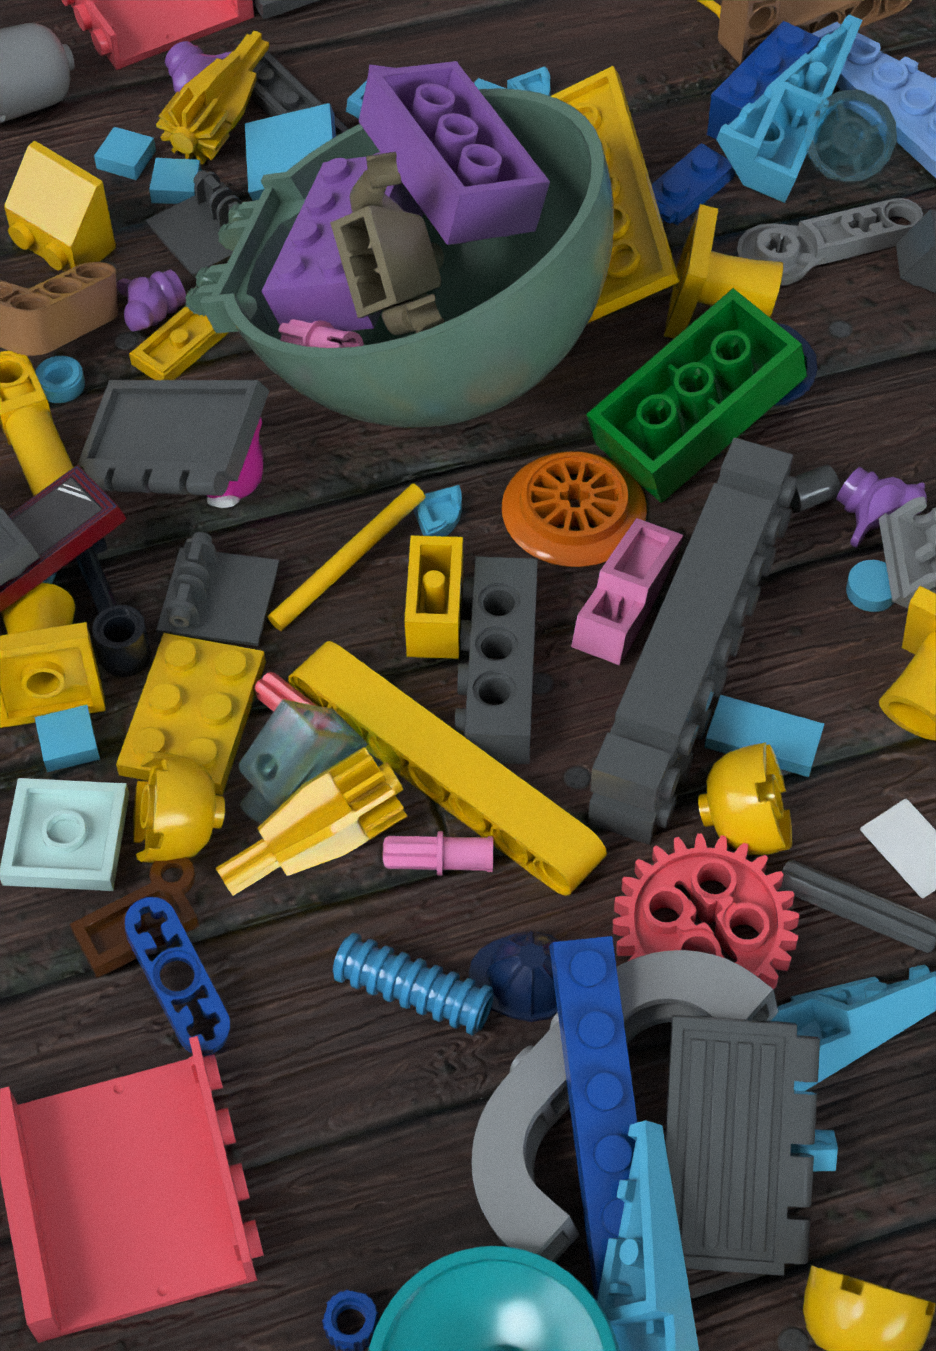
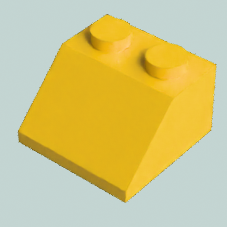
[4,141,116,271]

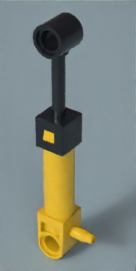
[0,350,152,677]

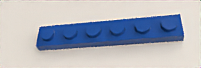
[549,936,637,1300]

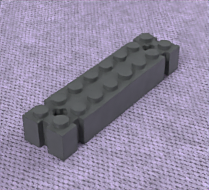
[588,437,798,845]

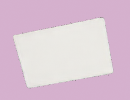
[860,799,936,898]

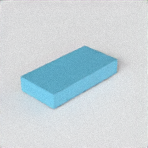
[705,695,824,777]

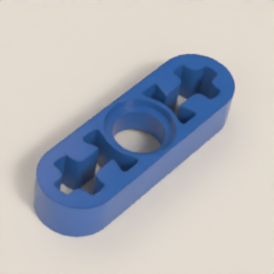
[125,897,230,1056]

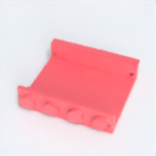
[61,0,254,70]
[0,1036,264,1343]

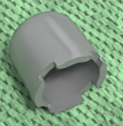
[0,23,75,123]

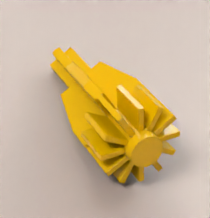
[156,31,269,164]
[216,747,407,896]

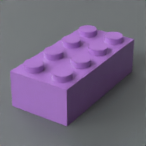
[358,61,550,245]
[262,152,424,331]

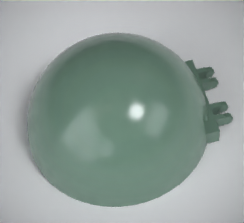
[185,88,614,428]

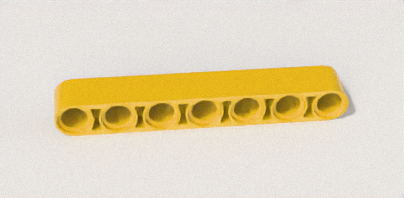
[288,641,607,896]

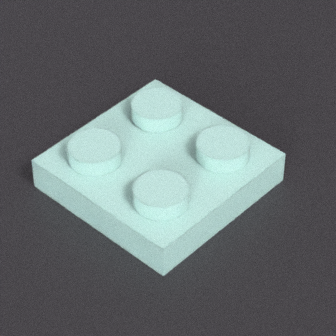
[0,778,129,891]

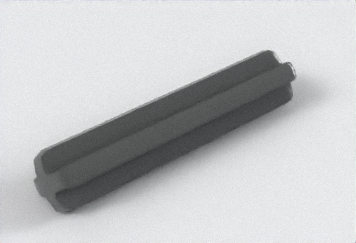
[779,860,936,953]

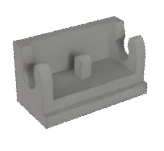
[879,497,936,609]

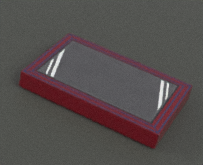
[0,465,127,613]

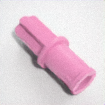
[278,319,364,348]
[383,831,493,876]

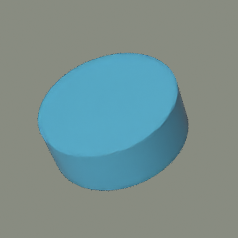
[35,356,85,403]
[846,560,894,612]

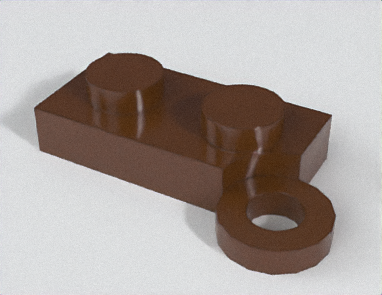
[69,857,199,978]

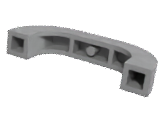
[471,950,778,1263]

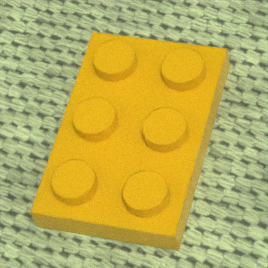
[116,633,266,795]

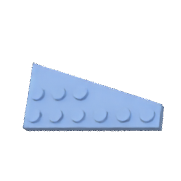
[811,22,936,178]

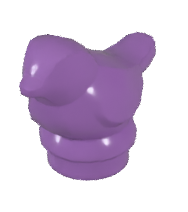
[165,41,231,93]
[117,270,186,331]
[836,467,927,548]

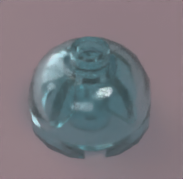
[804,89,897,184]

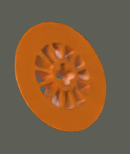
[502,451,647,567]

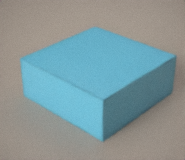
[94,127,156,180]
[149,158,202,204]
[35,705,100,772]

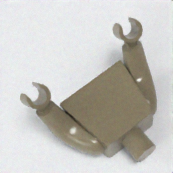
[330,151,445,335]

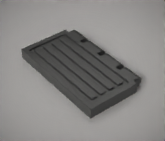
[77,380,270,496]
[665,1014,820,1276]

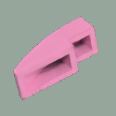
[571,518,684,665]

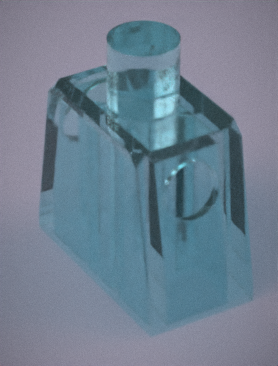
[239,699,368,824]

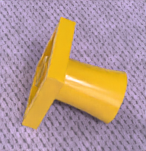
[664,204,783,339]
[0,582,106,728]
[879,586,936,741]

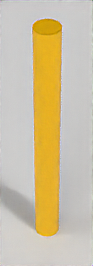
[267,483,426,631]

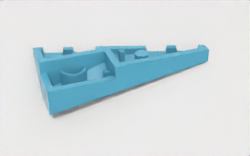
[716,15,862,203]
[771,964,936,1091]
[597,1120,699,1351]

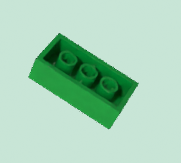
[586,288,807,503]

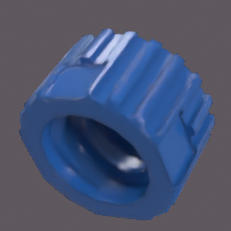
[322,1289,379,1351]

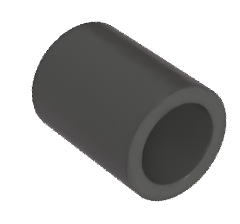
[790,464,841,513]

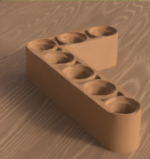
[718,0,912,65]
[0,262,119,356]

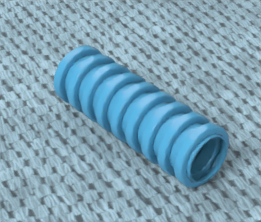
[333,933,494,1036]

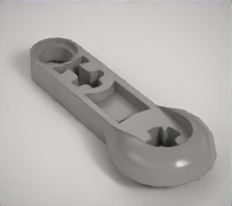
[737,198,923,286]

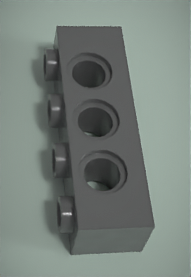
[455,556,538,764]

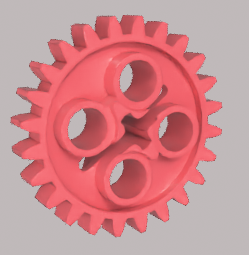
[612,834,799,990]

